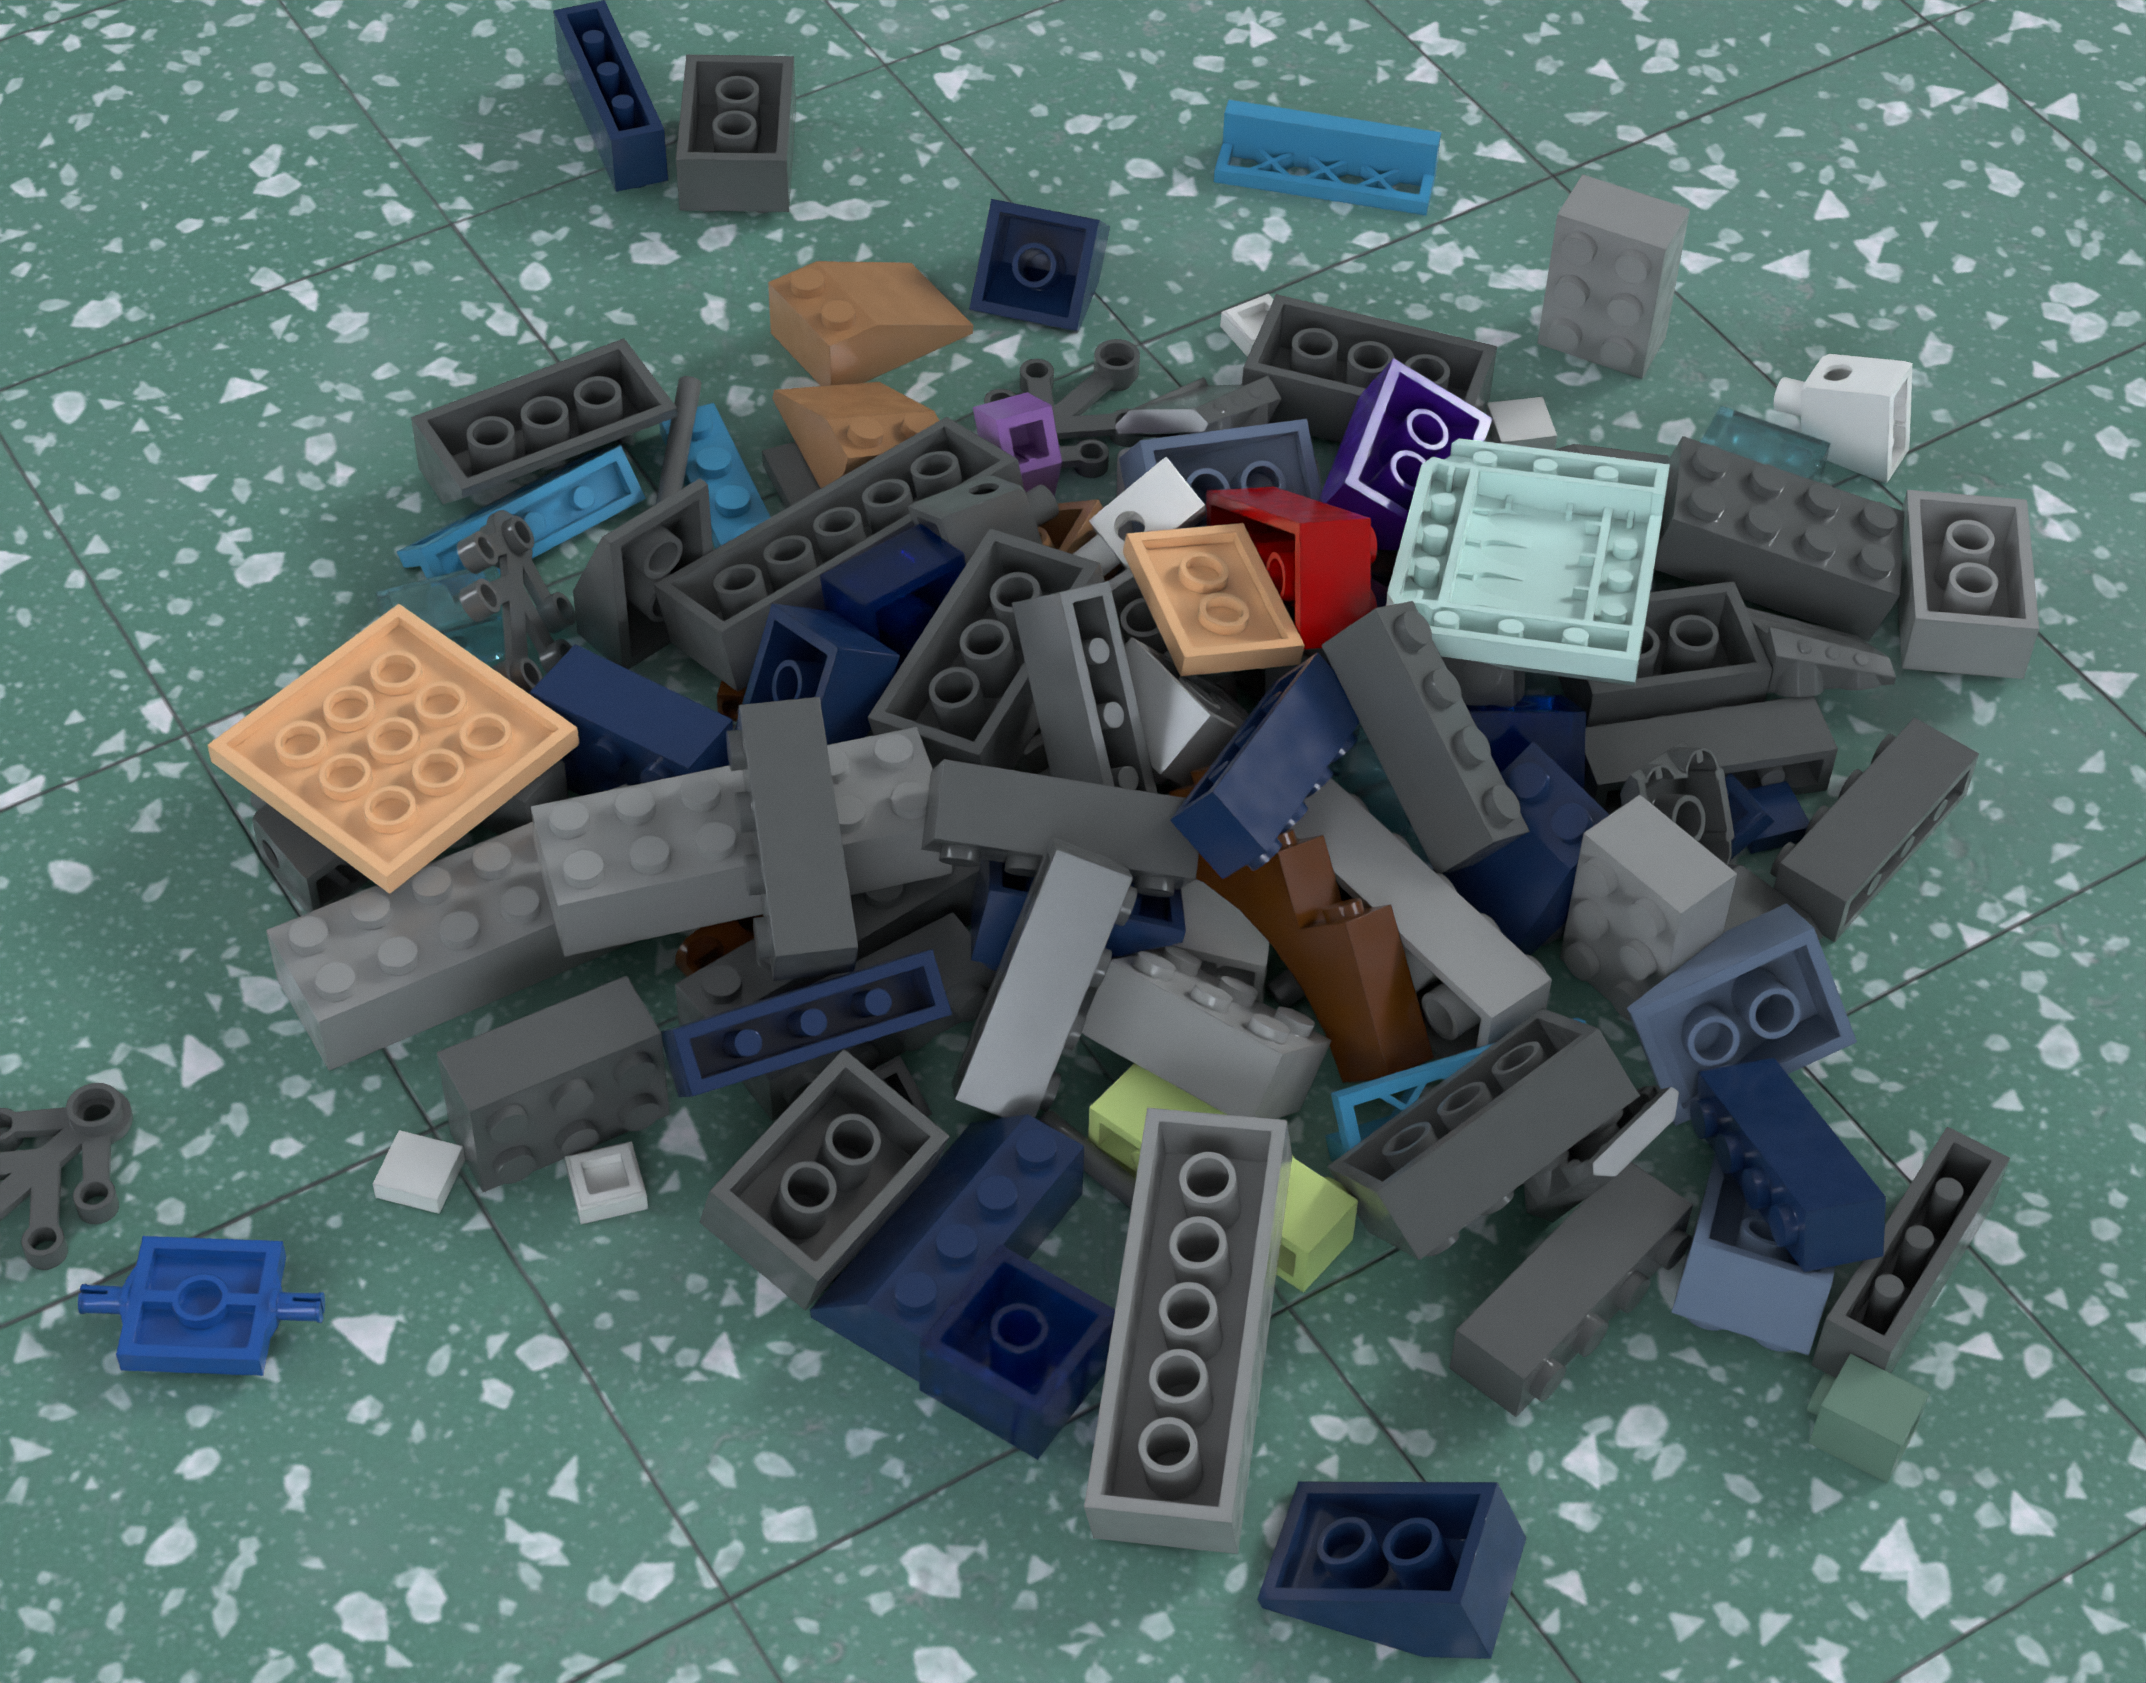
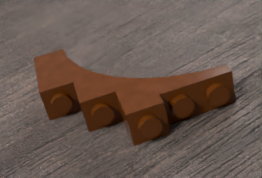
[1168,765,1434,1083]

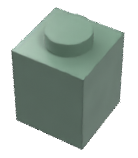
[1807,1353,1930,1483]

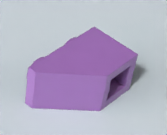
[973,392,1062,497]

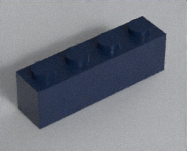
[553,0,668,192]
[1170,652,1360,879]
[661,949,952,1097]
[1690,1058,1886,1272]

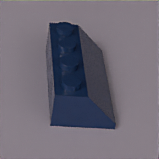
[810,1114,1085,1385]

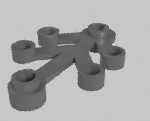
[984,339,1143,478]
[457,510,576,694]
[0,1083,133,1270]

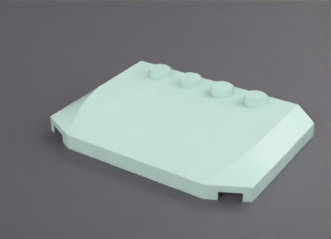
[1386,438,1670,686]

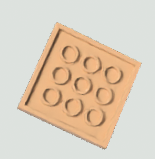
[208,604,579,894]

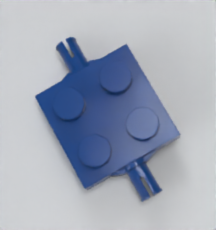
[78,1236,325,1376]

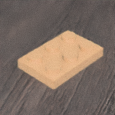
[1123,523,1305,677]

